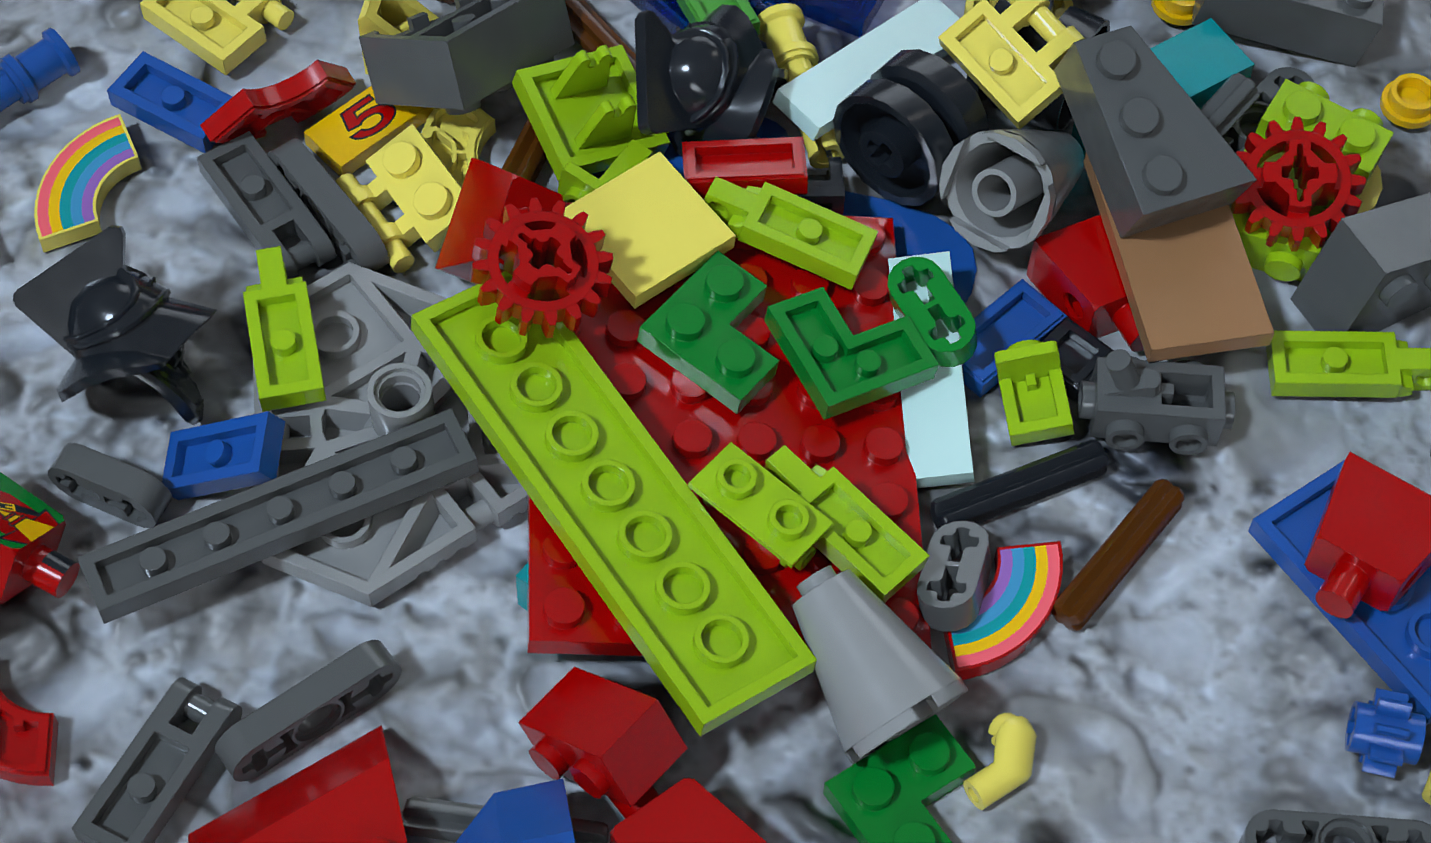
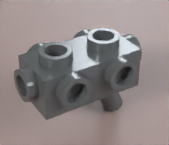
[1077,349,1236,455]

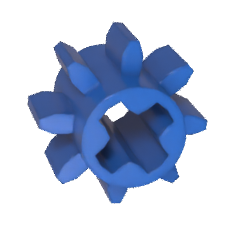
[1345,688,1426,778]

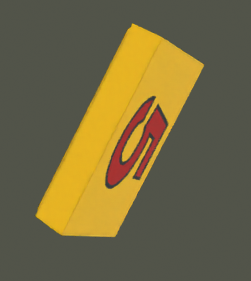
[304,86,434,176]

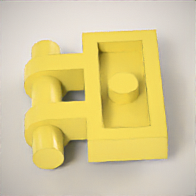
[140,0,294,75]
[938,0,1085,129]
[335,124,462,273]

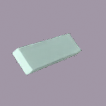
[773,0,960,141]
[888,251,975,489]

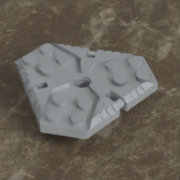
[253,262,528,607]

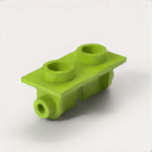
[688,442,834,571]

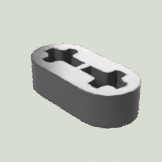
[48,443,172,528]
[917,521,992,632]

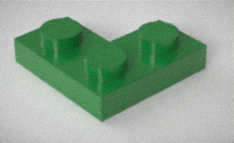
[637,251,779,414]
[764,287,939,420]
[823,714,976,843]

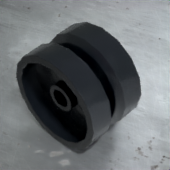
[833,49,989,206]

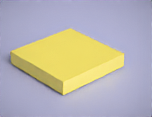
[564,151,736,309]

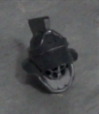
[635,4,789,156]
[13,225,217,425]

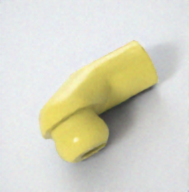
[963,713,1037,810]

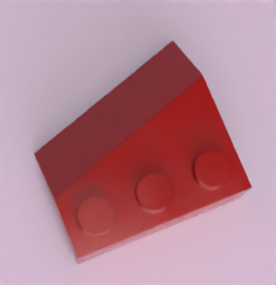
[188,725,407,843]

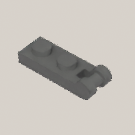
[197,131,336,279]
[72,677,242,843]

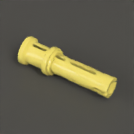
[757,3,844,169]

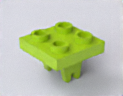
[512,45,670,182]

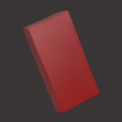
[682,137,808,198]

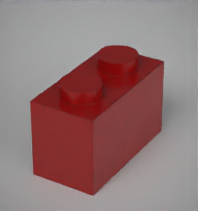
[518,667,688,807]

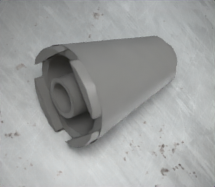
[939,129,1084,252]
[792,565,968,765]

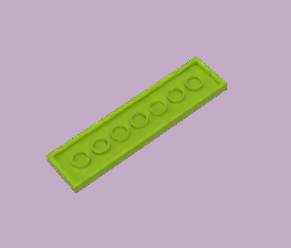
[411,271,817,737]

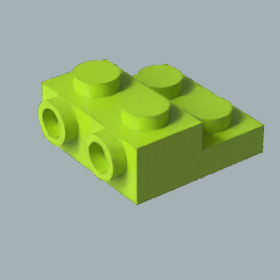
[1244,79,1394,240]

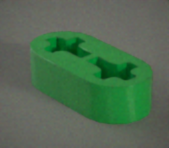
[888,257,977,367]

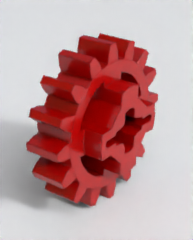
[1231,117,1366,252]
[470,198,613,338]

